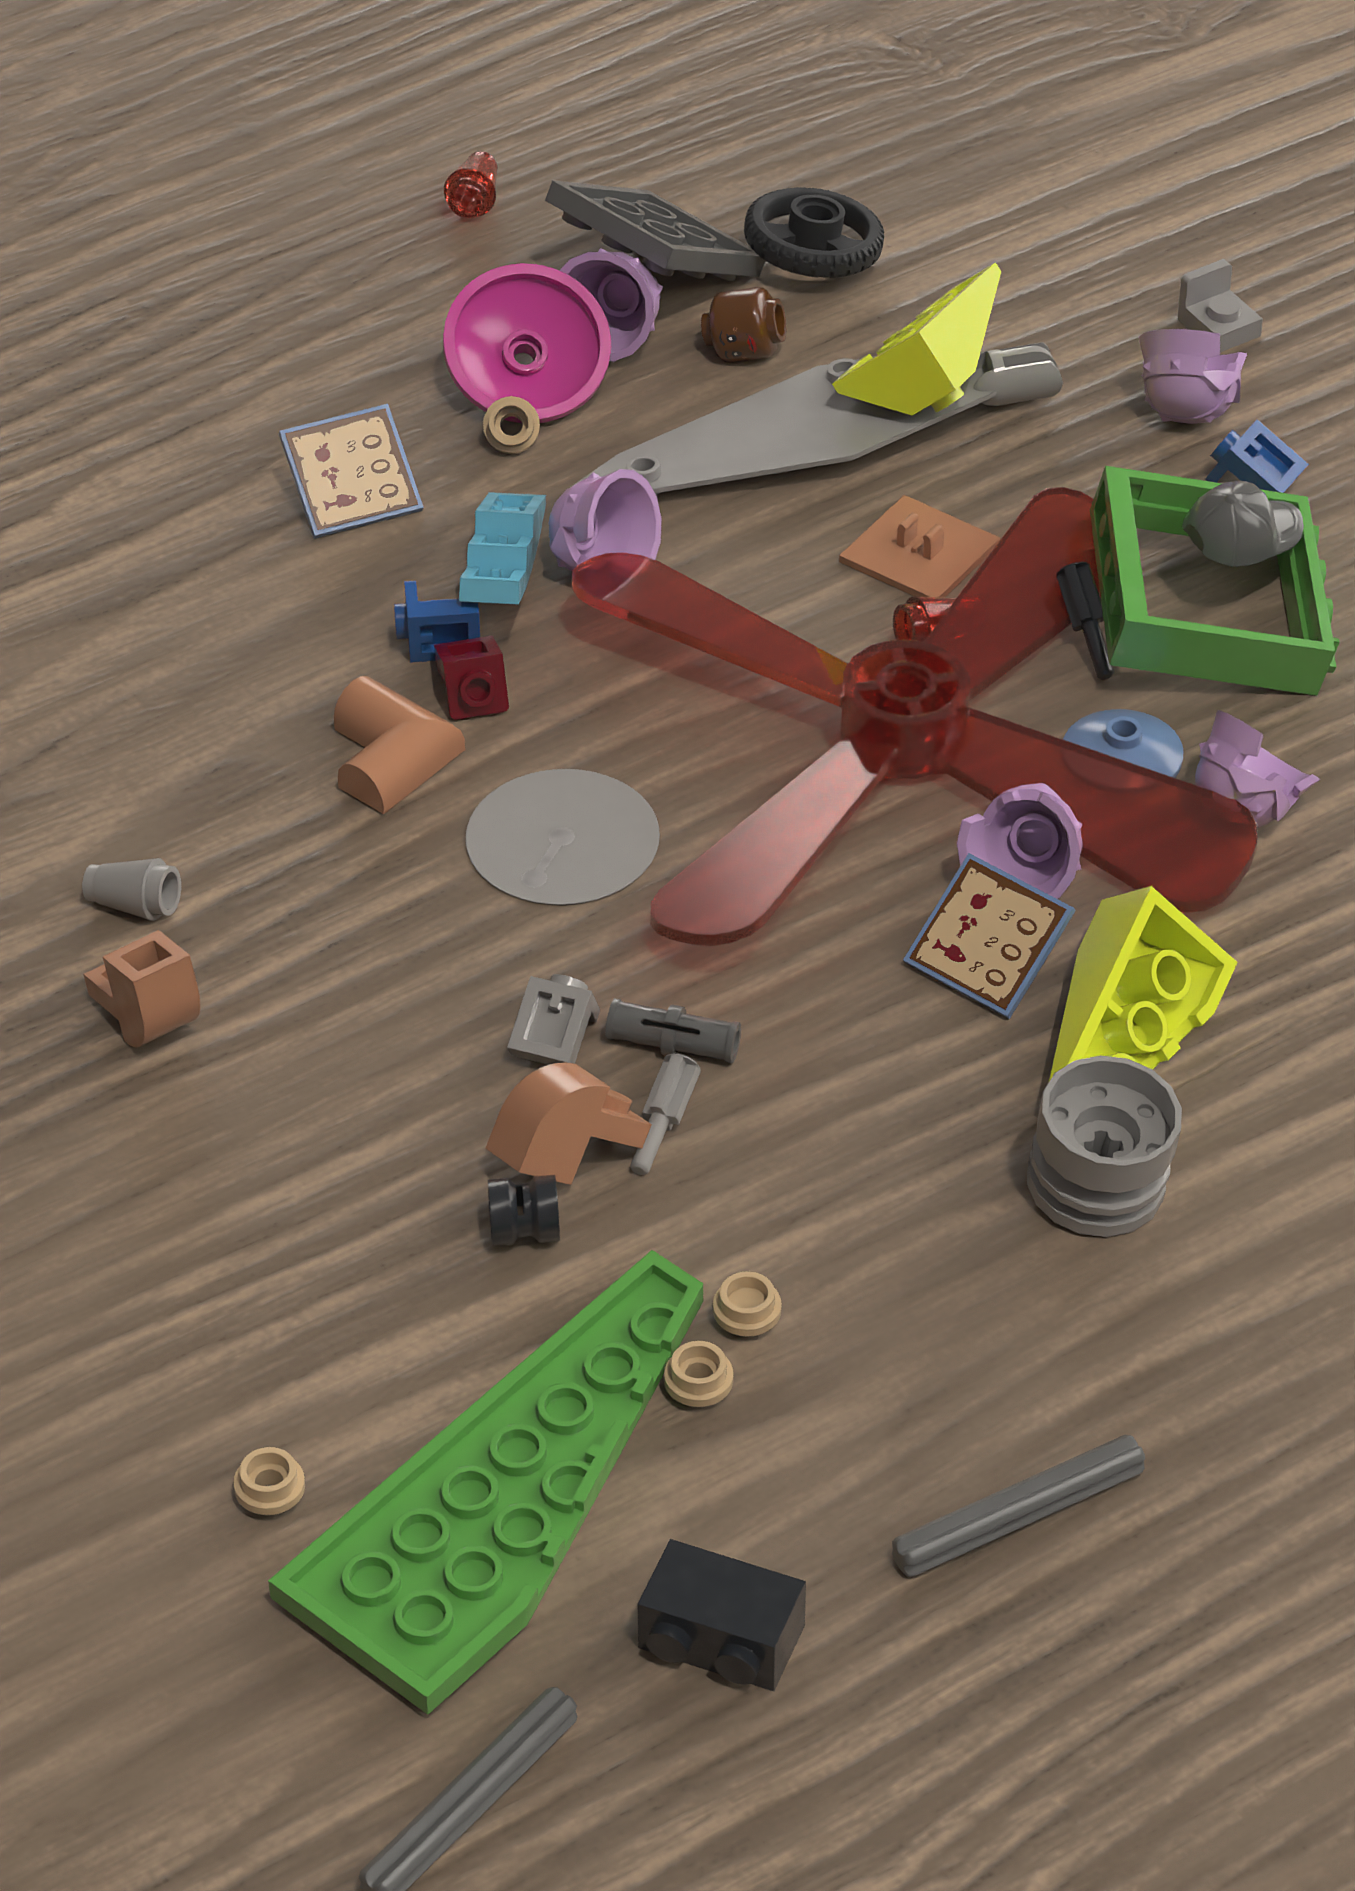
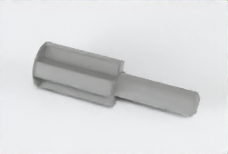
[630,1053,701,1175]

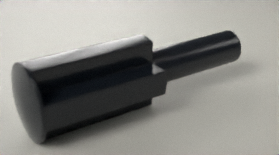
[1056,562,1114,680]

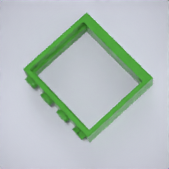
[1090,466,1340,696]

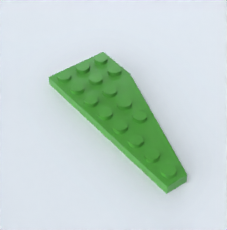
[268,1250,704,1715]

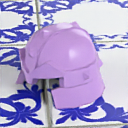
[559,248,663,362]
[1138,329,1247,424]
[549,469,662,587]
[1195,710,1320,828]
[957,783,1083,899]

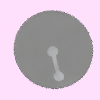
[466,769,660,905]

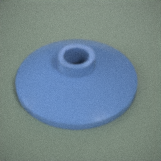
[1061,709,1183,797]

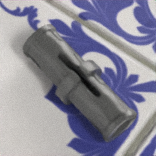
[605,998,741,1063]

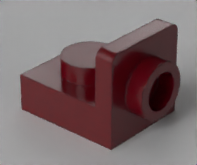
[434,636,509,720]

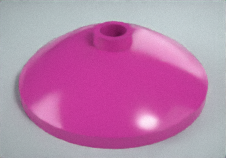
[443,263,611,423]

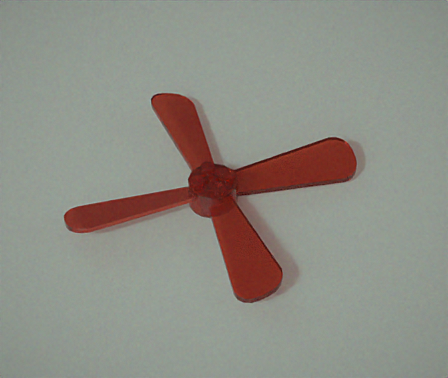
[572,487,1258,946]

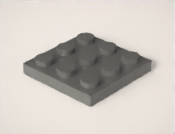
[545,180,766,281]

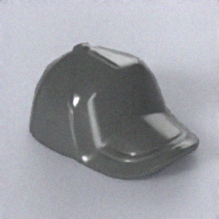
[1182,481,1304,567]

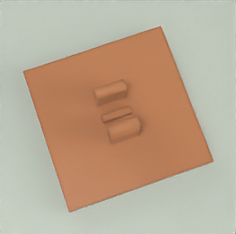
[839,495,1000,606]

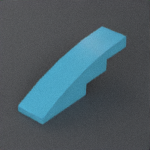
[459,492,546,604]

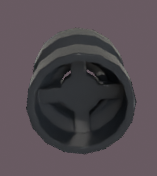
[487,1175,560,1246]

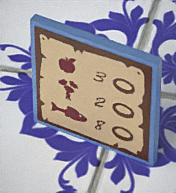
[279,404,424,538]
[903,853,1076,1019]

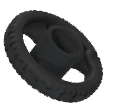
[744,187,884,278]

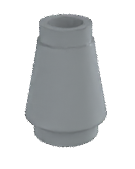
[82,858,181,921]

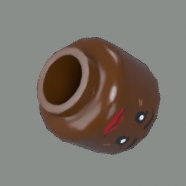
[701,287,787,363]

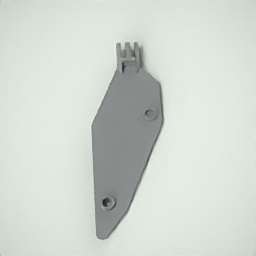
[571,342,1063,495]

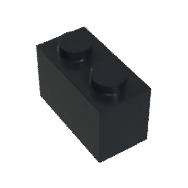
[637,1539,806,1691]

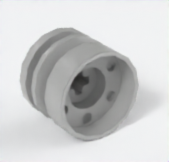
[1027,1055,1182,1237]

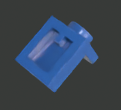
[1205,420,1309,493]
[394,581,480,663]

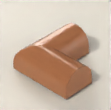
[334,676,465,814]

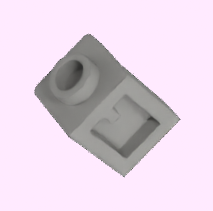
[1177,259,1263,352]
[507,974,600,1065]

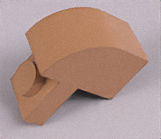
[83,930,200,1048]
[485,1063,652,1185]

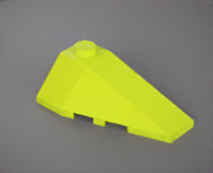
[832,262,1001,415]
[1049,886,1238,1081]

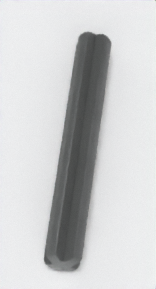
[892,1435,1146,1577]
[359,1687,577,1891]

